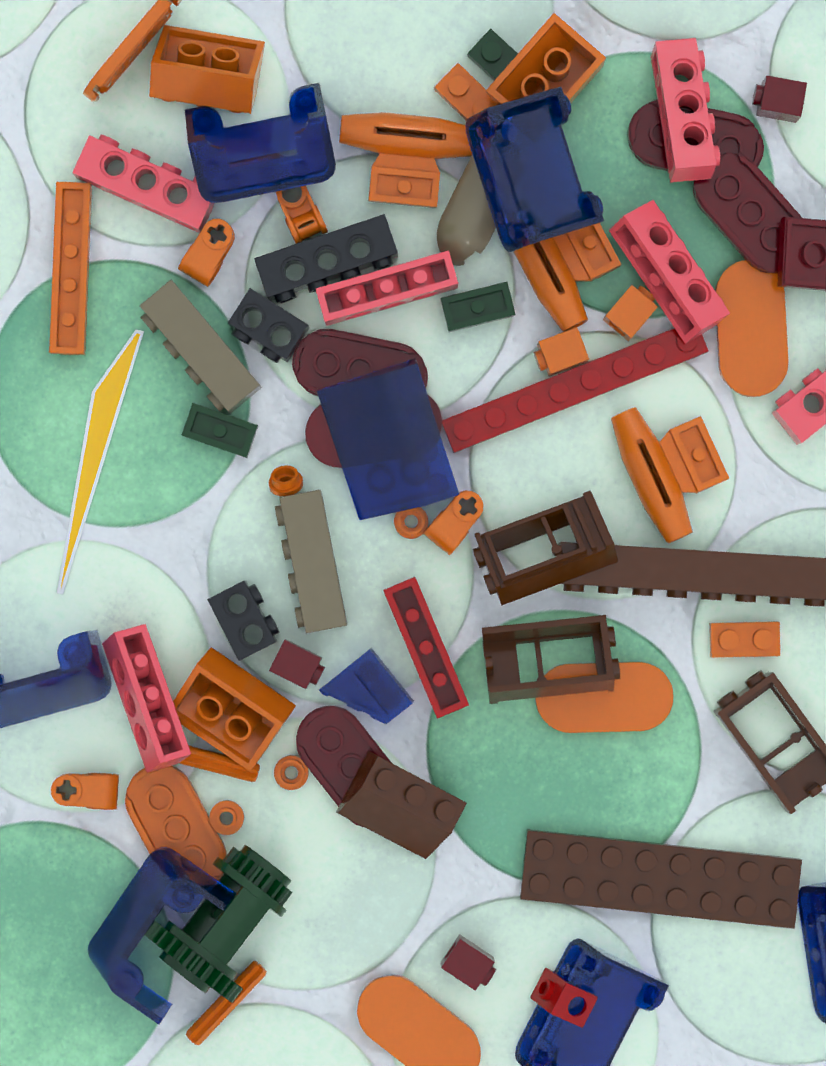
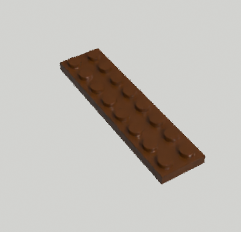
[520,829,802,929]

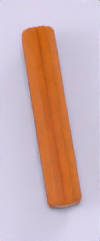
[180,745,260,782]
[186,961,267,1046]

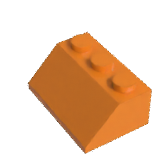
[486,13,606,143]
[149,25,265,114]
[173,647,296,772]

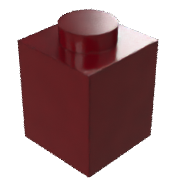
[752,76,807,123]
[269,639,325,689]
[441,934,496,991]

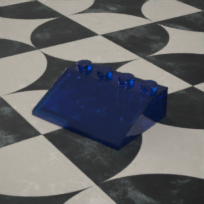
[317,358,459,520]

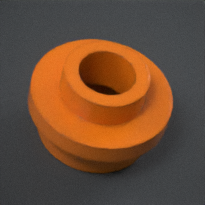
[269,465,303,497]
[394,504,428,539]
[274,755,309,790]
[209,800,244,835]

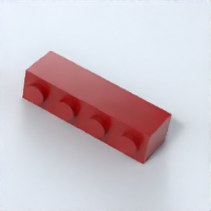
[383,577,469,719]

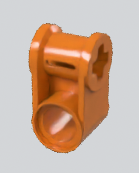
[276,177,328,244]
[178,219,235,287]
[423,490,483,555]
[51,773,119,810]

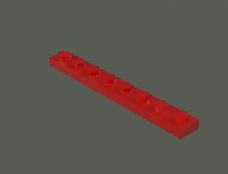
[442,328,709,453]

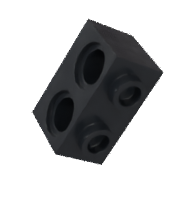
[228,288,310,363]
[207,580,280,661]

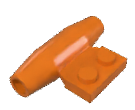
[339,112,479,208]
[502,199,621,332]
[611,407,729,544]

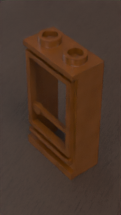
[472,490,618,606]
[482,615,620,704]
[713,670,826,814]

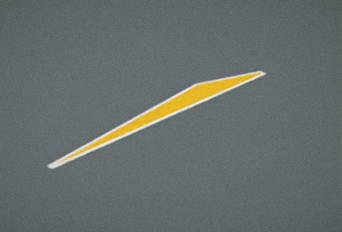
[57,330,144,594]

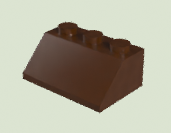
[336,751,467,859]

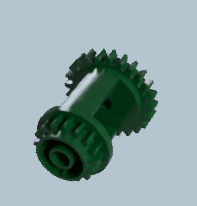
[143,845,293,1003]

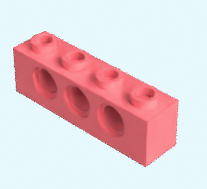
[651,38,720,183]
[72,134,218,233]
[609,200,730,344]
[316,250,458,326]
[772,368,826,445]
[102,624,191,773]

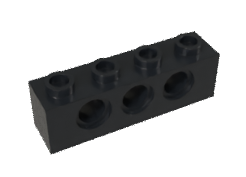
[254,214,398,304]

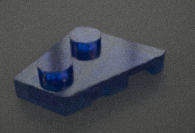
[319,648,414,724]

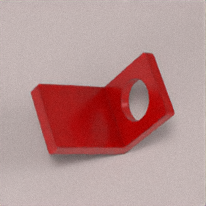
[530,968,598,1028]

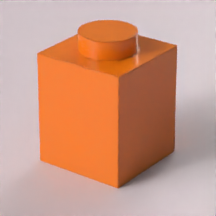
[603,285,658,342]
[534,327,589,376]

